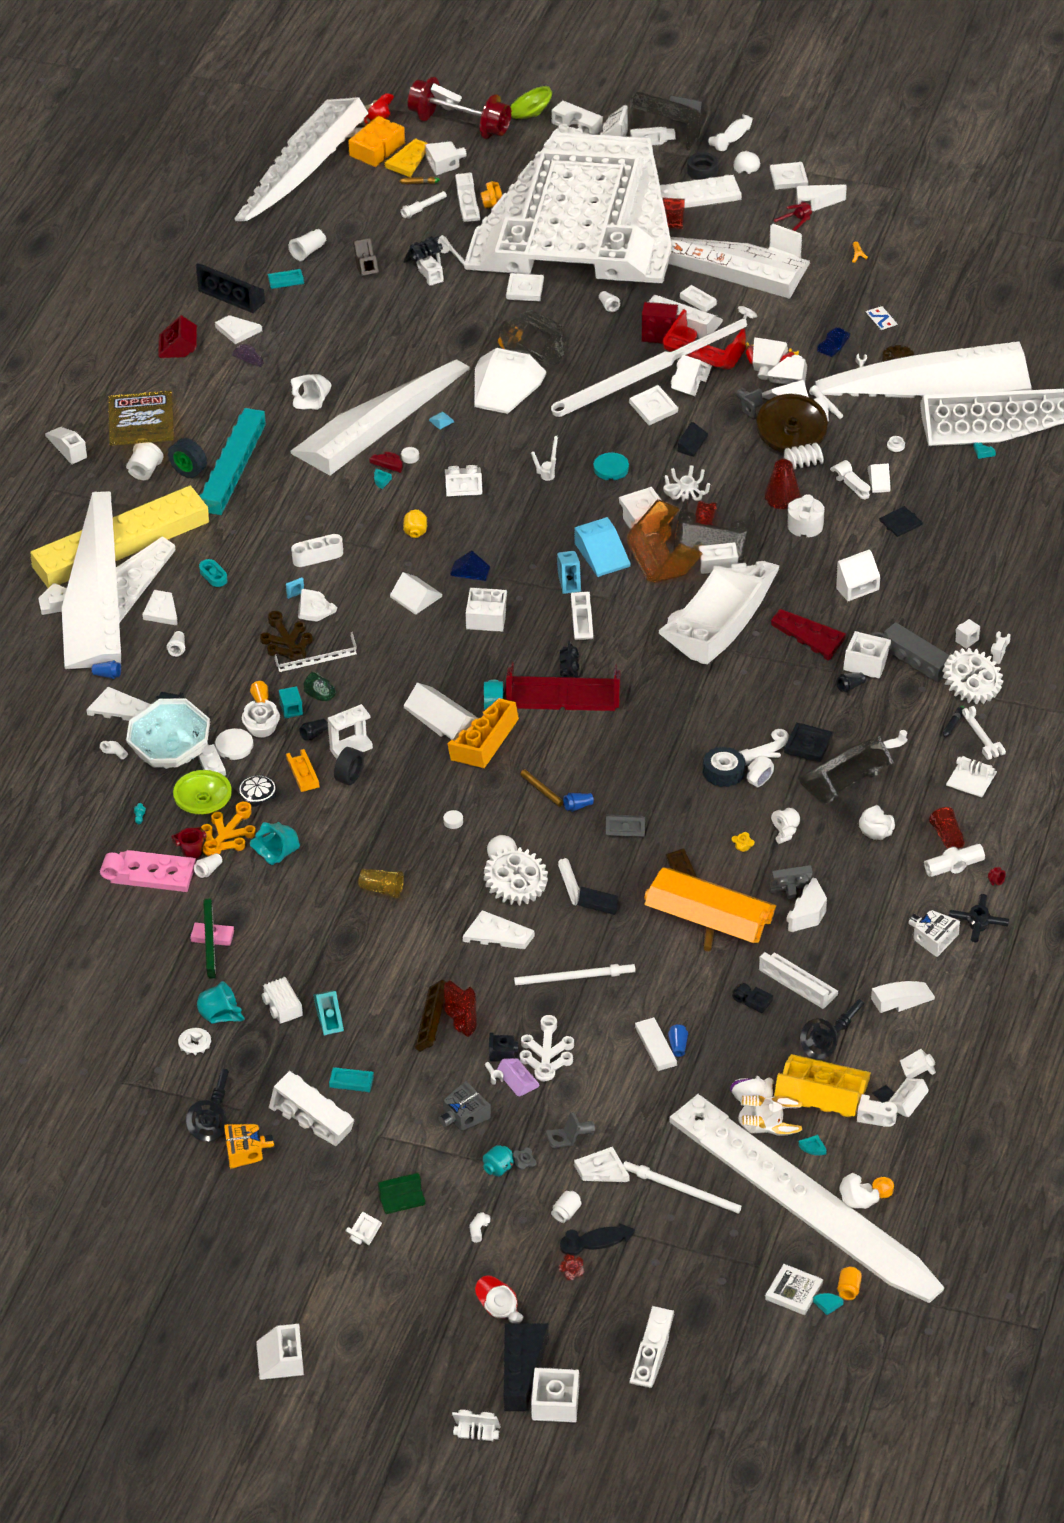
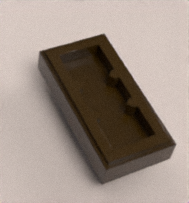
[666,848,697,877]

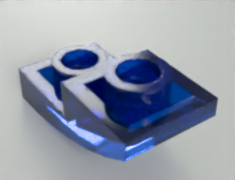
[817,327,851,357]

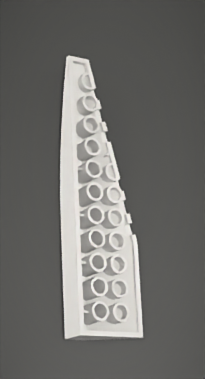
[235,98,368,221]
[815,342,1032,398]
[291,360,469,475]
[920,389,1064,446]
[62,492,121,669]

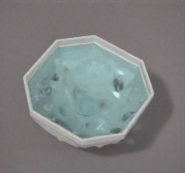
[126,699,210,769]

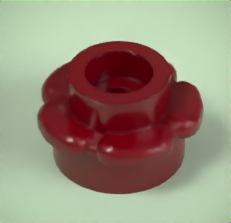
[988,867,1006,886]

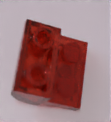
[662,198,685,229]
[444,980,477,1037]

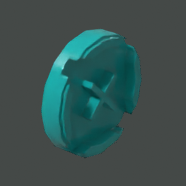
[593,452,629,480]

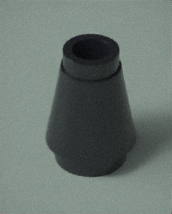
[836,672,865,692]
[299,719,328,741]

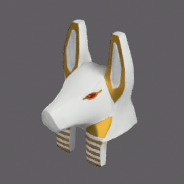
[738,1095,802,1136]

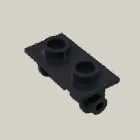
[560,641,580,678]

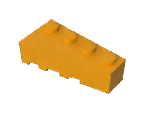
[447,698,519,768]

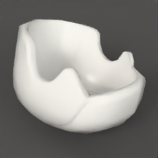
[733,151,760,174]
[487,835,517,858]

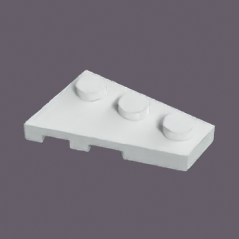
[87,687,151,721]
[463,910,535,949]

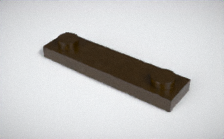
[415,979,448,1052]

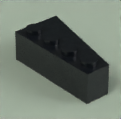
[504,1323,549,1412]

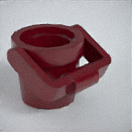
[171,827,207,859]

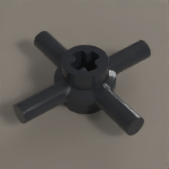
[949,894,1009,943]

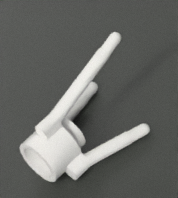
[436,235,465,265]
[531,436,558,481]

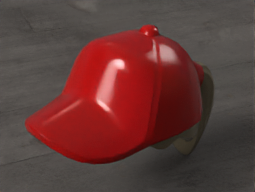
[359,93,394,126]

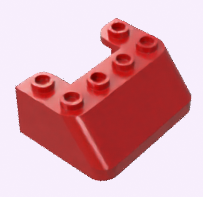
[663,309,746,369]

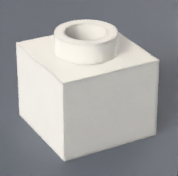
[955,619,980,649]

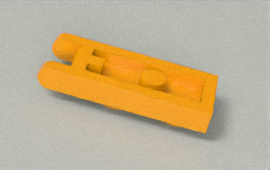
[286,749,320,792]

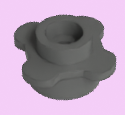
[513,1147,536,1170]

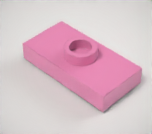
[191,923,234,946]

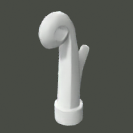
[739,729,789,766]

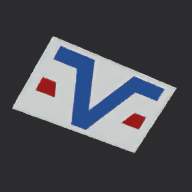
[866,306,898,330]

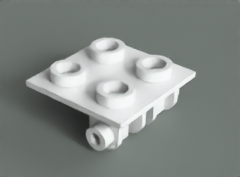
[946,756,997,797]
[452,1410,501,1441]

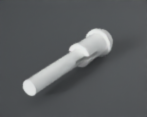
[401,191,447,219]

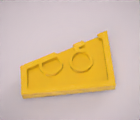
[385,139,428,177]

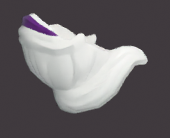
[730,1076,774,1102]

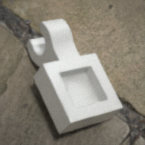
[991,631,1010,664]

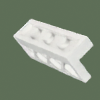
[759,952,838,1009]

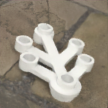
[520,1015,574,1081]

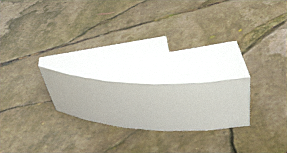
[571,592,593,640]
[871,981,935,1013]

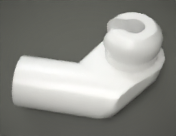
[100,741,128,759]
[469,1212,490,1242]

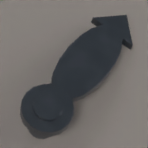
[560,1223,635,1256]

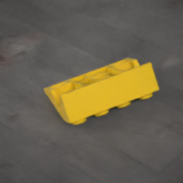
[774,1054,871,1117]

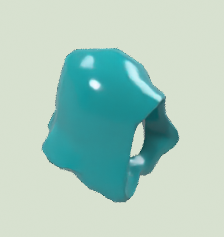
[250,822,300,865]
[197,981,245,1024]

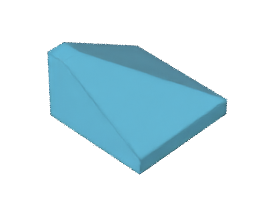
[429,412,454,429]
[286,577,304,599]

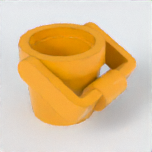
[481,181,502,209]

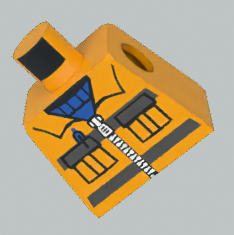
[224,1124,274,1169]

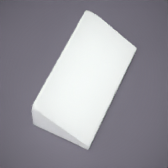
[889,1078,928,1117]

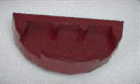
[369,452,403,473]

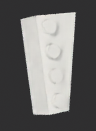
[269,1071,354,1146]

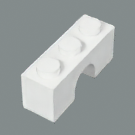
[552,101,603,135]

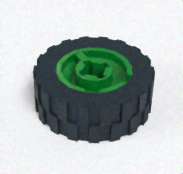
[167,437,207,478]

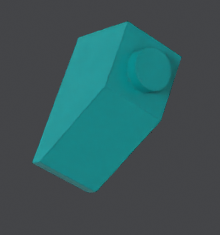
[313,990,344,1035]

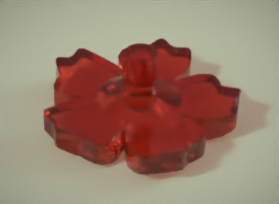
[558,1254,584,1281]

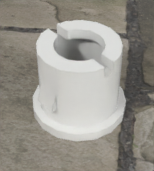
[126,441,164,480]

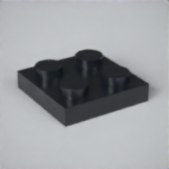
[784,722,833,762]

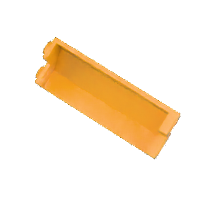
[644,867,776,943]

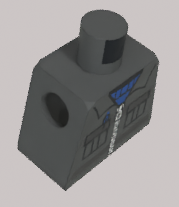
[439,1081,491,1130]

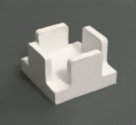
[619,487,667,532]

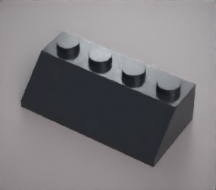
[196,263,265,313]

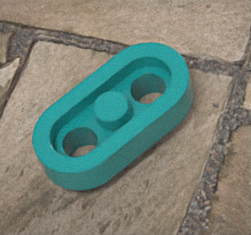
[199,559,227,587]

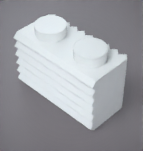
[262,977,303,1024]

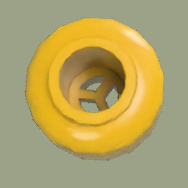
[403,510,427,538]

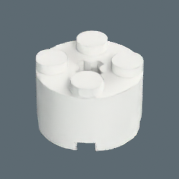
[788,495,824,537]

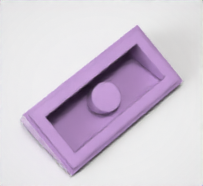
[497,1058,540,1096]

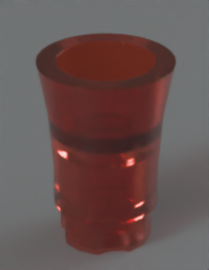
[929,807,965,849]

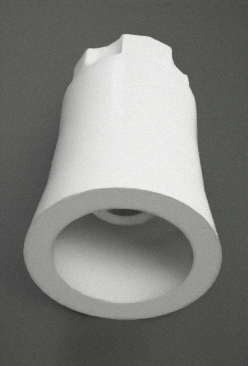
[289,229,326,261]

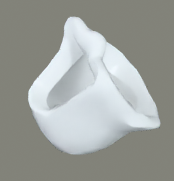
[291,374,331,410]

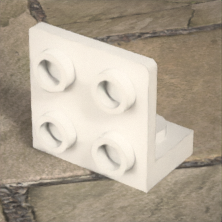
[768,224,802,258]
[445,465,482,496]

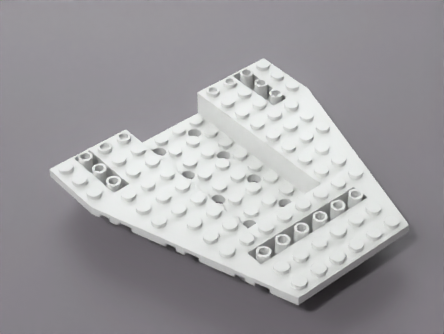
[464,132,672,283]

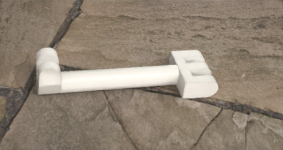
[962,706,1006,760]

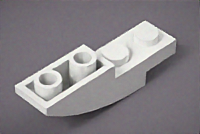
[630,1306,674,1388]

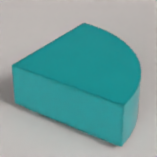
[973,442,996,459]
[374,469,392,489]
[798,1135,827,1156]
[813,1293,844,1315]

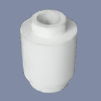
[551,1191,581,1223]

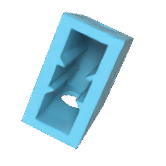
[557,551,581,594]

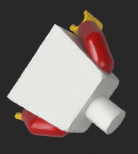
[746,337,799,380]

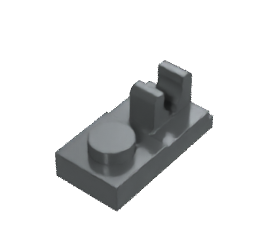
[606,814,645,837]

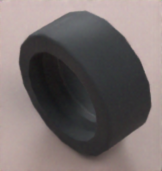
[687,152,718,180]
[334,747,364,785]

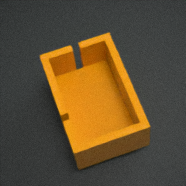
[349,116,405,167]

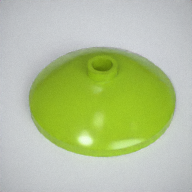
[511,86,552,119]
[173,770,232,814]

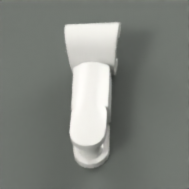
[830,460,870,499]

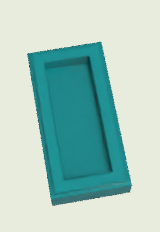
[268,269,304,289]
[329,1067,374,1092]

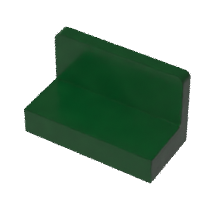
[378,1173,426,1214]

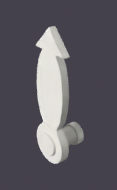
[708,115,753,151]

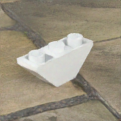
[786,878,827,932]

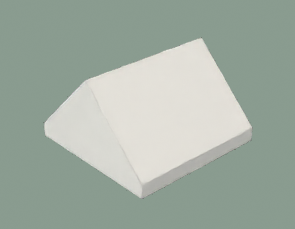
[390,572,442,615]

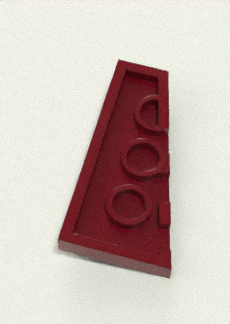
[771,609,846,661]

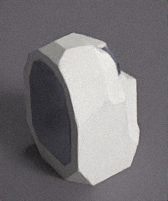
[747,755,774,787]

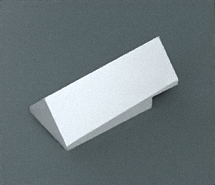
[404,683,478,741]

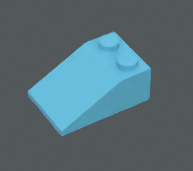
[575,517,631,577]

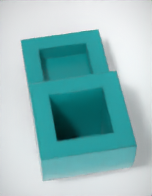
[484,680,503,710]

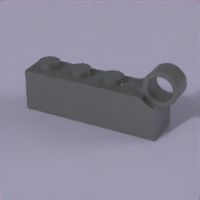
[870,622,950,682]

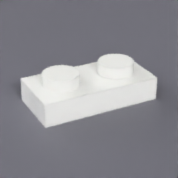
[680,285,717,312]

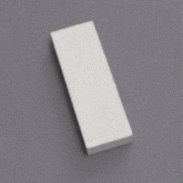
[635,1018,677,1071]

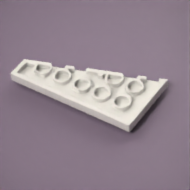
[116,536,175,623]

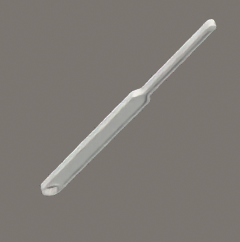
[551,319,747,417]

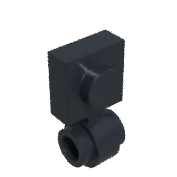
[732,983,773,1013]

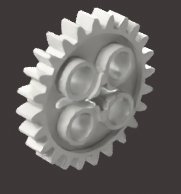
[942,648,1003,704]
[484,847,548,905]

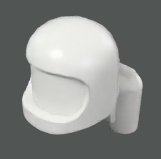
[771,808,800,844]

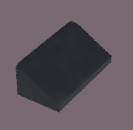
[678,422,708,457]

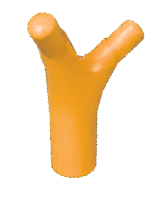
[852,242,868,263]

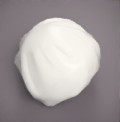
[859,805,895,840]
[839,1173,880,1209]

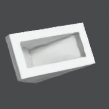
[868,464,890,493]

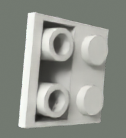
[836,549,880,601]
[466,588,507,632]
[257,1324,304,1380]

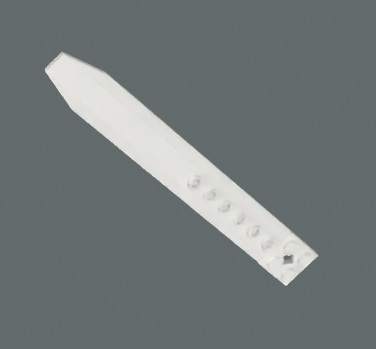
[670,1094,944,1303]

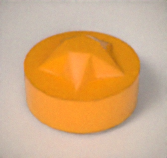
[872,1177,894,1198]

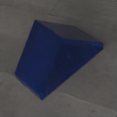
[450,550,490,581]

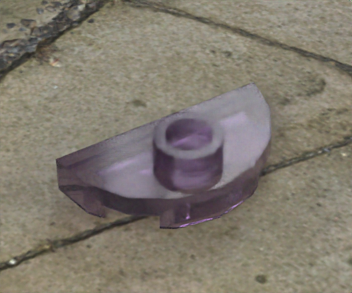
[232,344,264,367]

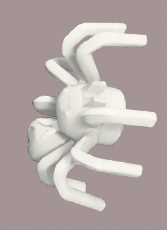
[663,465,710,503]

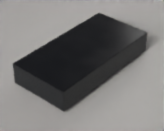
[577,886,618,915]

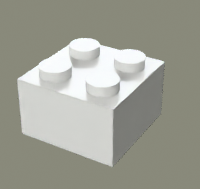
[531,1368,579,1422]

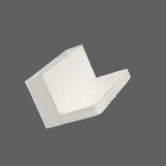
[699,543,738,574]

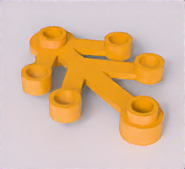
[201,801,256,856]

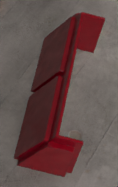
[506,662,621,711]

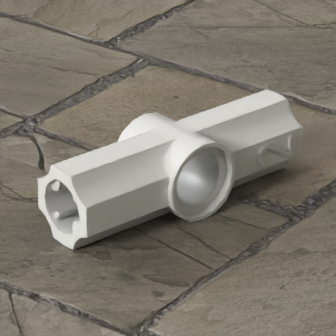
[924,844,985,877]

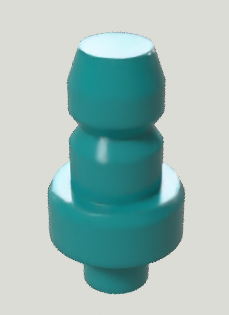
[134,803,146,824]

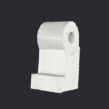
[417,256,443,285]
[857,1094,897,1127]

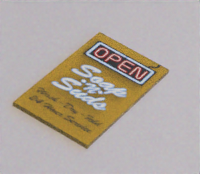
[108,391,174,446]

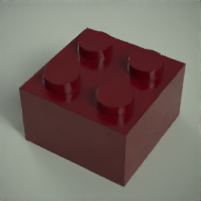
[642,302,679,343]

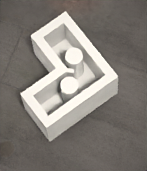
[671,355,711,396]

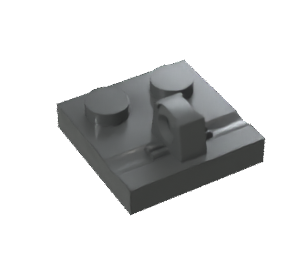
[768,865,813,899]

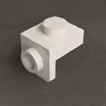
[900,1049,936,1078]
[346,1212,382,1245]

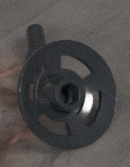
[800,999,864,1059]
[186,1069,229,1141]

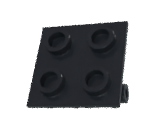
[403,236,443,263]

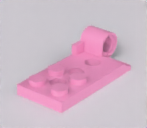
[100,850,196,892]

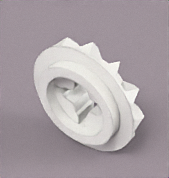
[178,1028,211,1056]

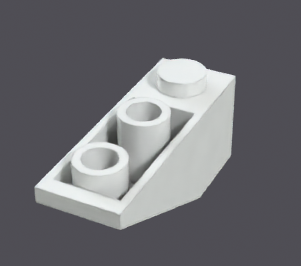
[796,185,846,211]
[45,427,87,464]

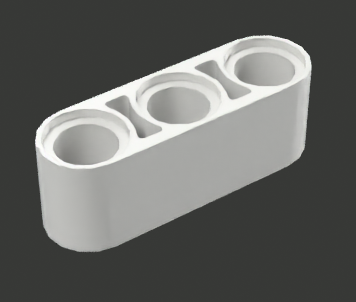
[291,534,343,567]

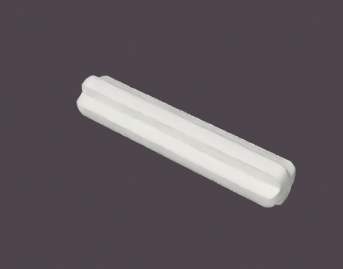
[558,858,579,906]

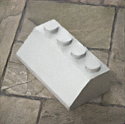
[648,295,723,339]

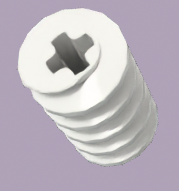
[784,443,823,471]

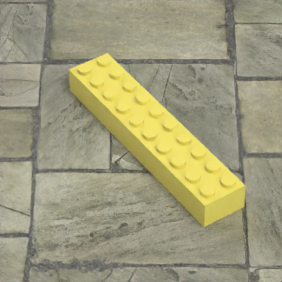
[30,485,209,588]

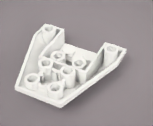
[475,348,546,414]

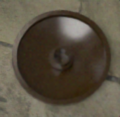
[757,394,828,453]

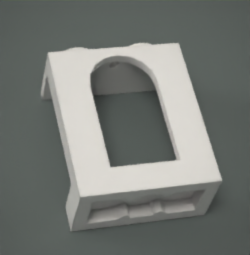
[328,704,373,759]

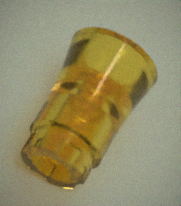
[358,869,404,898]

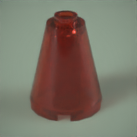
[765,459,800,509]

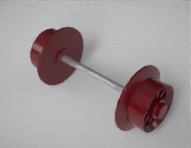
[408,77,512,139]

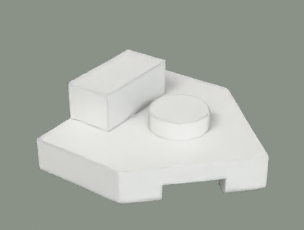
[38,583,67,615]
[298,589,337,622]

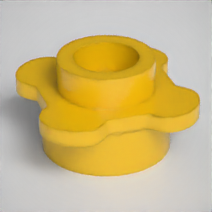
[732,832,754,851]

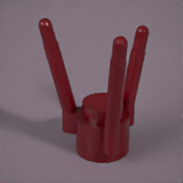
[774,202,812,231]

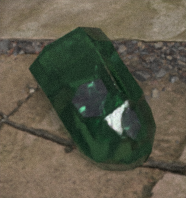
[303,672,336,701]

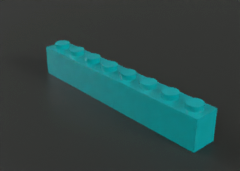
[199,408,266,515]

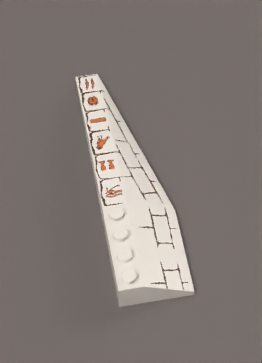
[668,237,810,299]

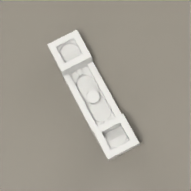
[455,173,480,222]

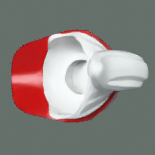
[475,1275,523,1324]

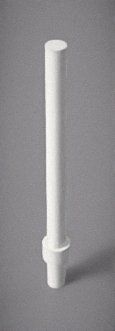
[514,964,635,985]
[623,1161,741,1214]

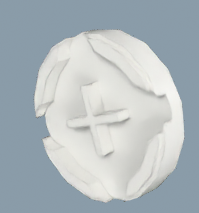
[215,728,254,760]

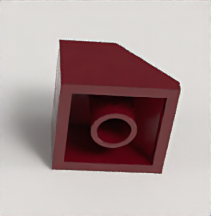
[158,315,197,358]

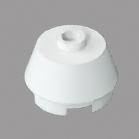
[242,700,280,737]

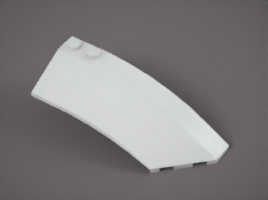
[659,561,779,664]

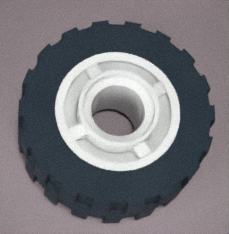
[702,747,746,787]

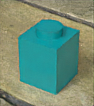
[279,686,303,718]

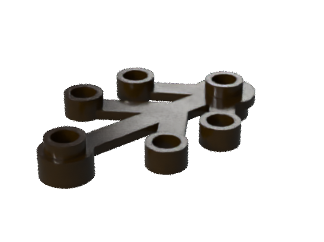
[260,611,313,661]

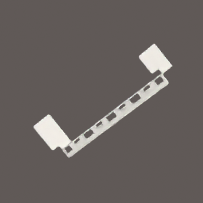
[275,632,357,672]

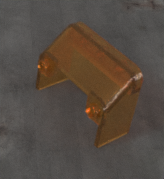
[627,499,703,583]

